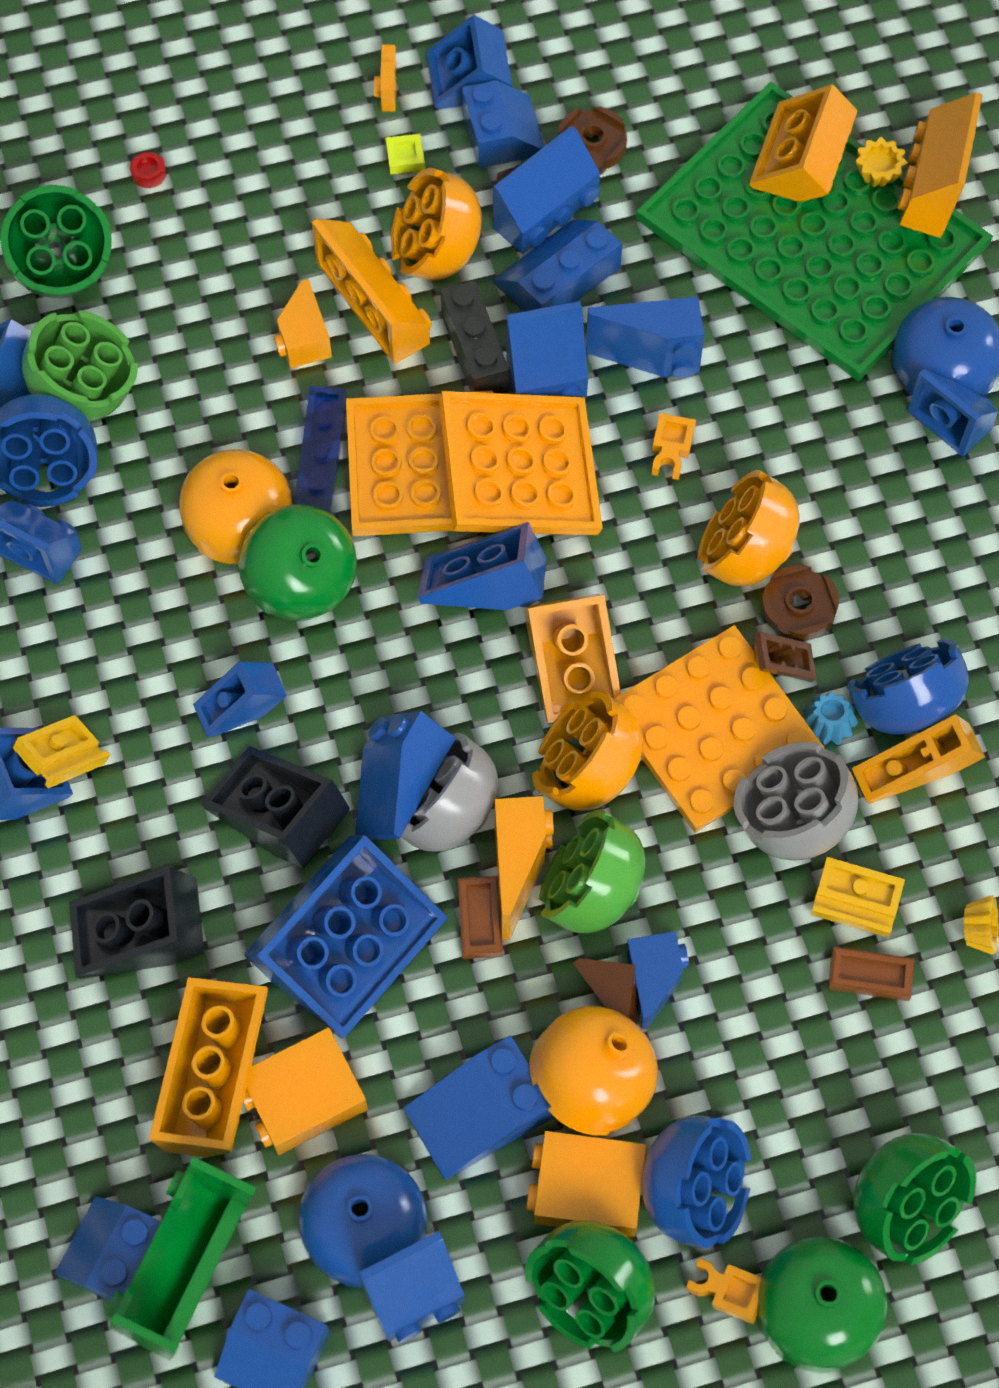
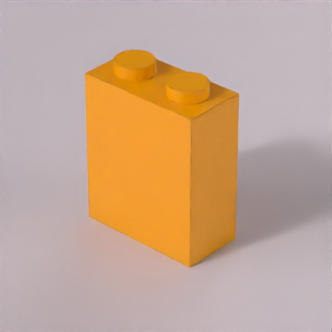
[243,1028,368,1156]
[527,1131,646,1237]

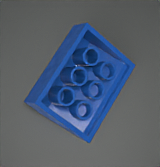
[243,835,448,1039]

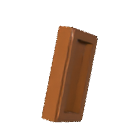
[458,876,503,959]
[828,947,914,1001]

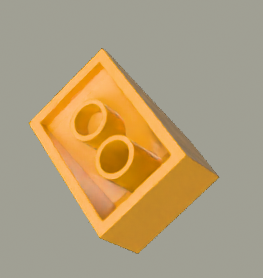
[524,593,621,723]
[495,796,553,941]

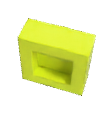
[386,134,425,175]

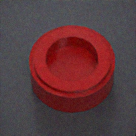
[130,152,167,188]

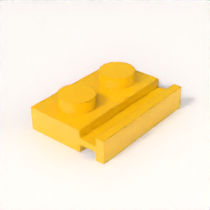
[13,715,110,789]
[810,857,905,938]

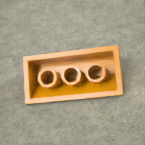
[897,92,983,238]
[312,219,432,364]
[149,977,269,1158]

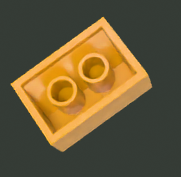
[749,84,857,202]

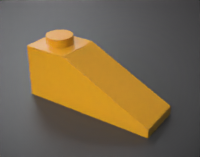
[852,714,985,804]

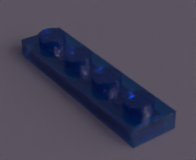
[294,386,347,514]

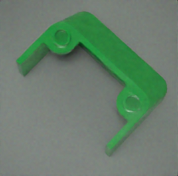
[105,1157,257,1361]

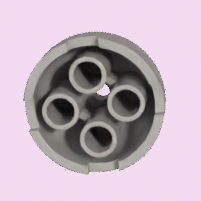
[401,733,498,852]
[733,742,858,860]

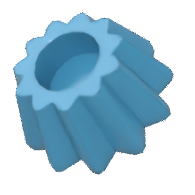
[803,692,858,745]

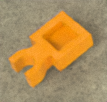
[374,45,397,112]
[651,413,696,480]
[686,1258,761,1324]

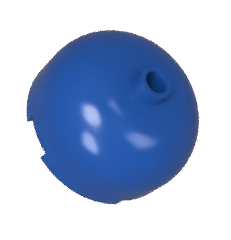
[891,297,999,396]
[0,394,97,507]
[847,639,969,735]
[642,1116,751,1249]
[299,1154,427,1288]

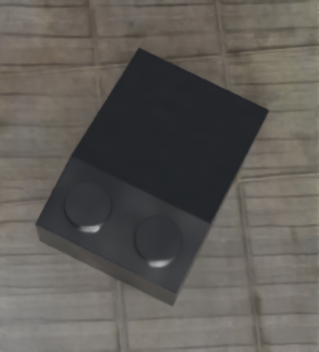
[201,746,351,868]
[69,865,205,979]

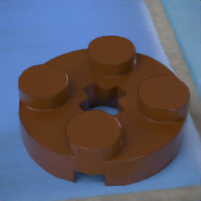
[558,106,627,175]
[761,565,839,641]

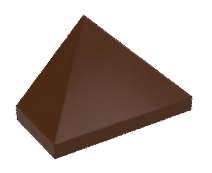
[752,632,817,682]
[573,958,637,1024]

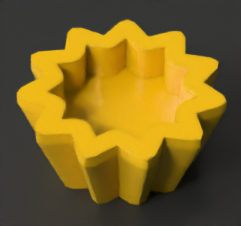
[855,137,907,187]
[964,895,999,954]

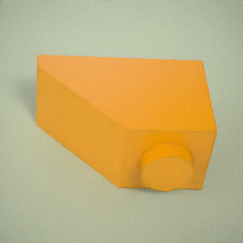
[273,279,332,369]

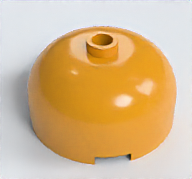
[391,168,482,280]
[179,449,293,564]
[697,470,800,586]
[532,691,643,811]
[529,1006,658,1136]

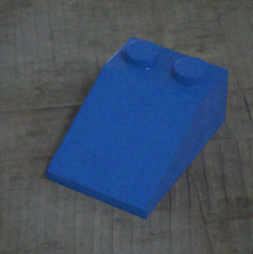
[585,297,705,378]
[506,301,588,398]
[418,522,547,610]
[355,711,456,840]
[403,1035,553,1181]
[359,1231,465,1343]

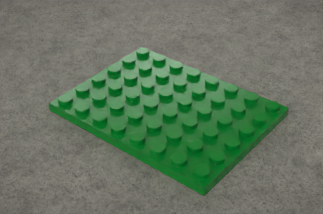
[636,81,993,382]

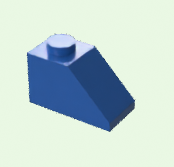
[193,661,287,737]
[626,931,689,1029]

